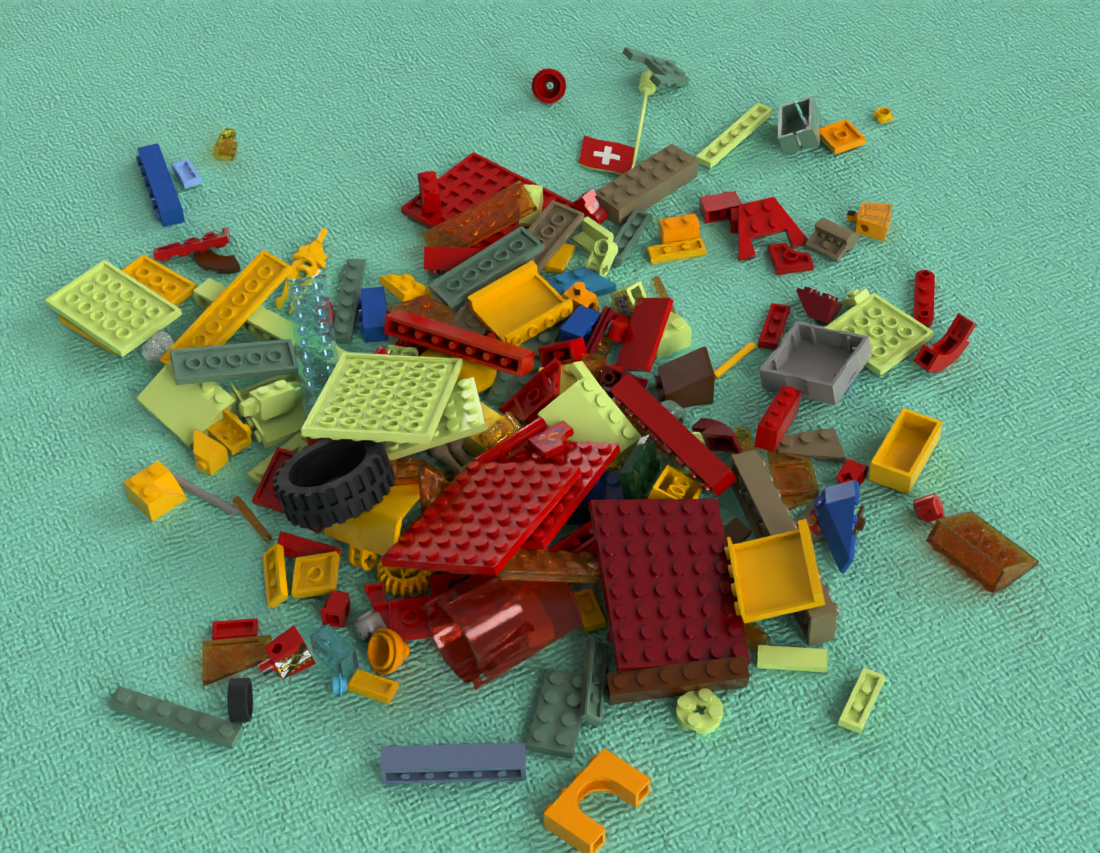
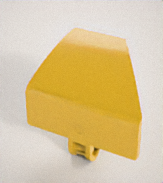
[324,476,432,571]

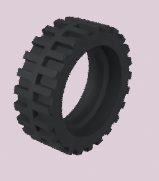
[273,438,395,529]

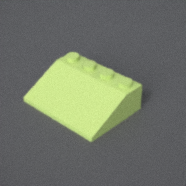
[136,361,237,448]
[537,373,642,464]

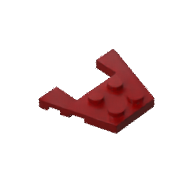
[737,197,808,261]
[364,573,451,641]

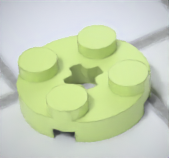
[676,688,723,734]

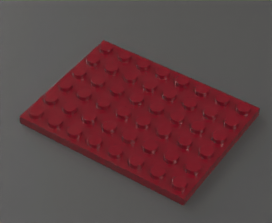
[588,499,751,671]

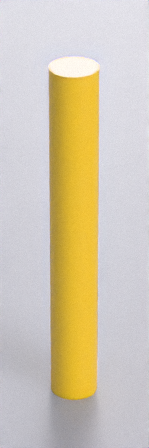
[714,341,756,380]

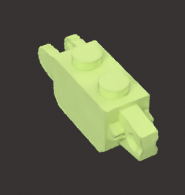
[239,380,308,421]

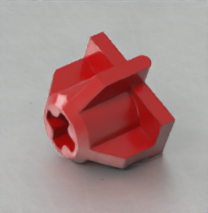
[913,493,945,522]

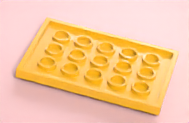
[59,254,197,355]

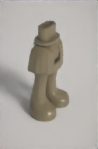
[429,438,473,480]

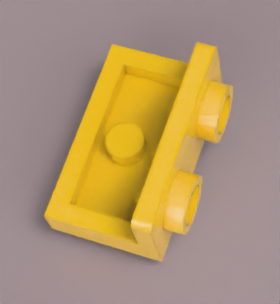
[207,409,252,456]

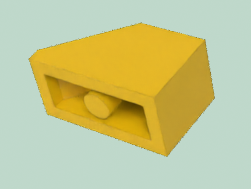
[193,429,229,476]

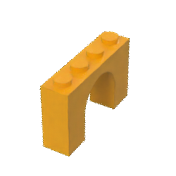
[543,748,651,853]

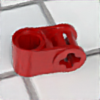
[837,459,869,486]

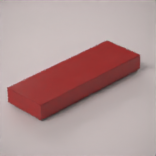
[758,303,791,350]

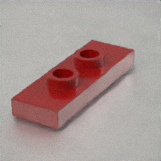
[277,531,342,559]

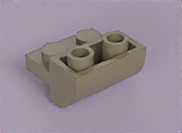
[805,218,860,263]

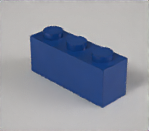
[358,286,389,343]

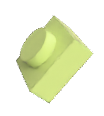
[842,288,870,307]

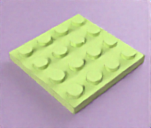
[825,293,934,376]

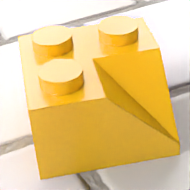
[123,460,187,522]

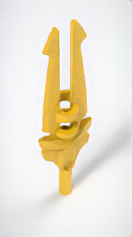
[276,228,328,315]

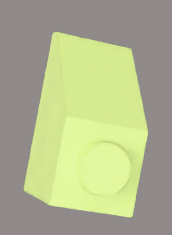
[519,184,543,226]

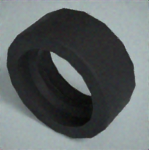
[227,678,253,723]

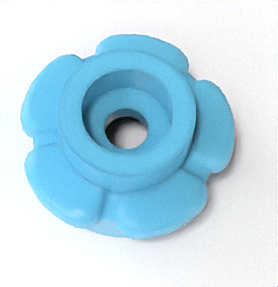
[332,673,347,696]

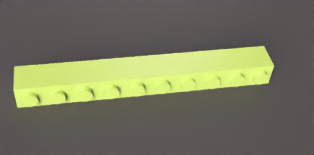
[193,278,350,377]

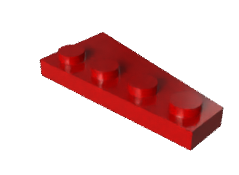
[153,227,230,261]

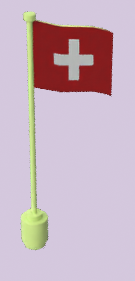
[579,70,656,175]

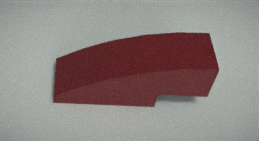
[692,418,742,453]

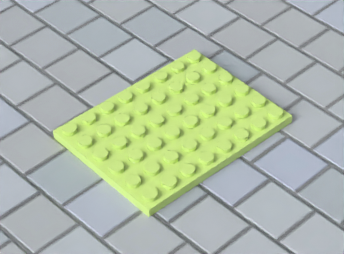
[301,352,463,445]

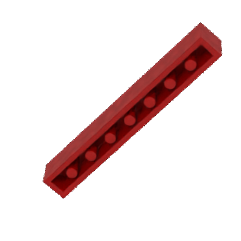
[384,309,535,377]
[610,373,737,497]

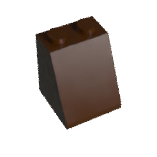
[654,346,715,408]

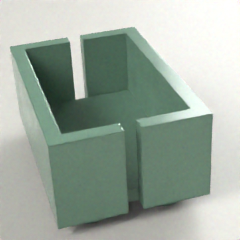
[778,96,820,155]

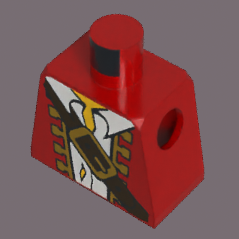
[258,625,316,679]

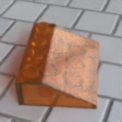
[926,511,1039,593]

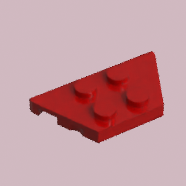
[498,357,561,424]

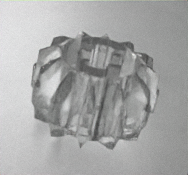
[140,330,174,363]

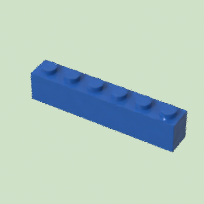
[136,143,185,227]

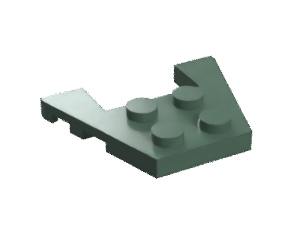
[622,47,690,88]

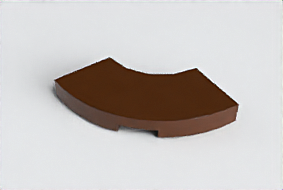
[193,249,241,274]

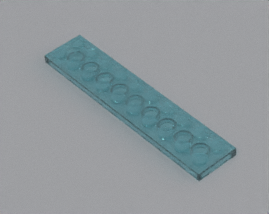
[287,274,339,421]

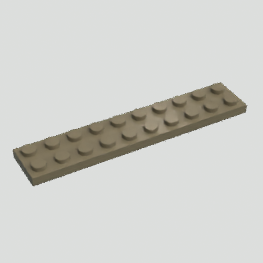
[448,200,585,336]

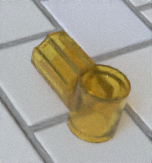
[479,411,523,449]

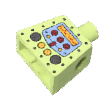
[611,281,647,317]

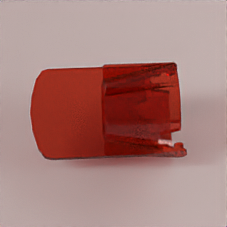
[420,548,582,691]

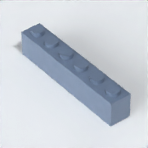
[380,741,526,784]

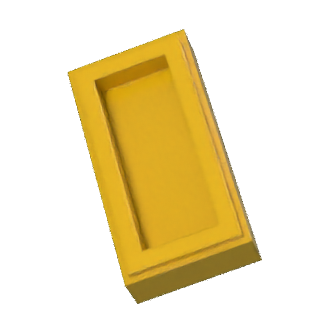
[544,243,575,274]
[347,669,399,705]

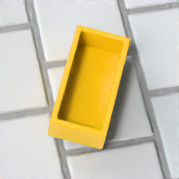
[868,408,943,494]

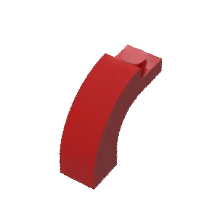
[913,313,977,373]

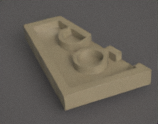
[776,428,846,463]

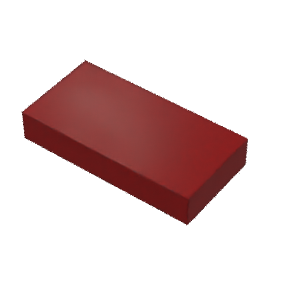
[212,618,259,644]

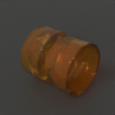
[581,353,607,382]

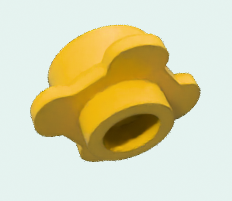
[873,107,894,123]

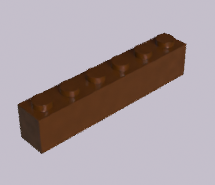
[606,656,750,705]

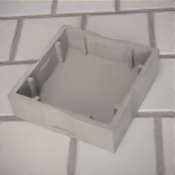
[759,321,872,405]

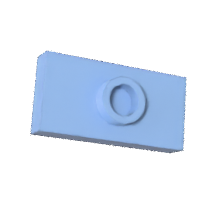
[172,158,202,189]

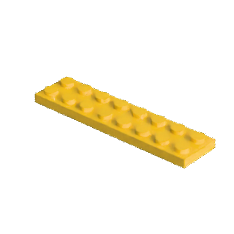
[159,249,293,366]

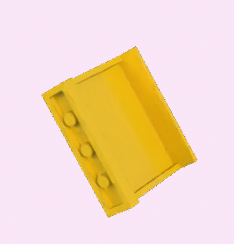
[467,260,574,346]
[725,519,826,624]

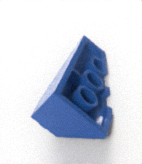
[814,480,860,574]

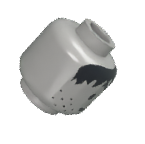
[353,610,387,643]

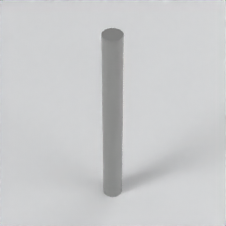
[172,473,238,515]

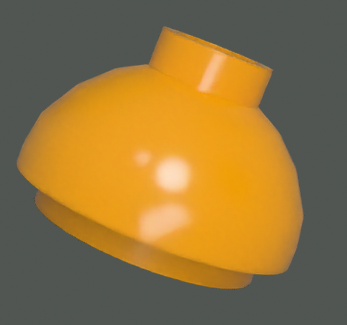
[367,628,410,675]

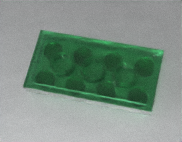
[619,433,660,500]

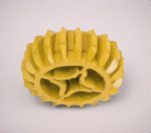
[377,557,436,598]

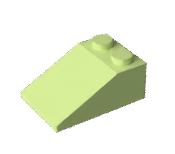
[655,312,692,359]

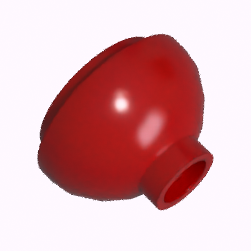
[532,68,566,104]

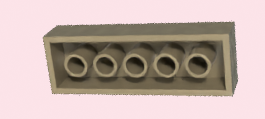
[595,144,698,227]

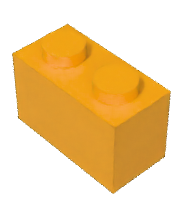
[658,214,700,245]

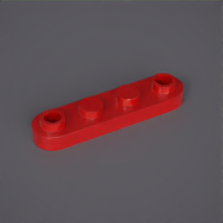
[913,270,935,328]

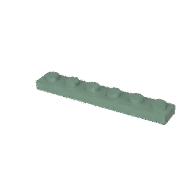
[331,259,367,344]
[108,686,244,749]

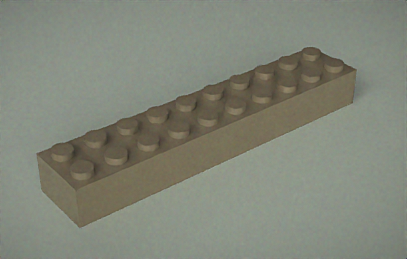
[731,450,839,647]

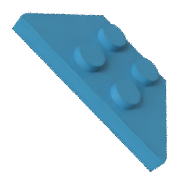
[549,266,616,296]

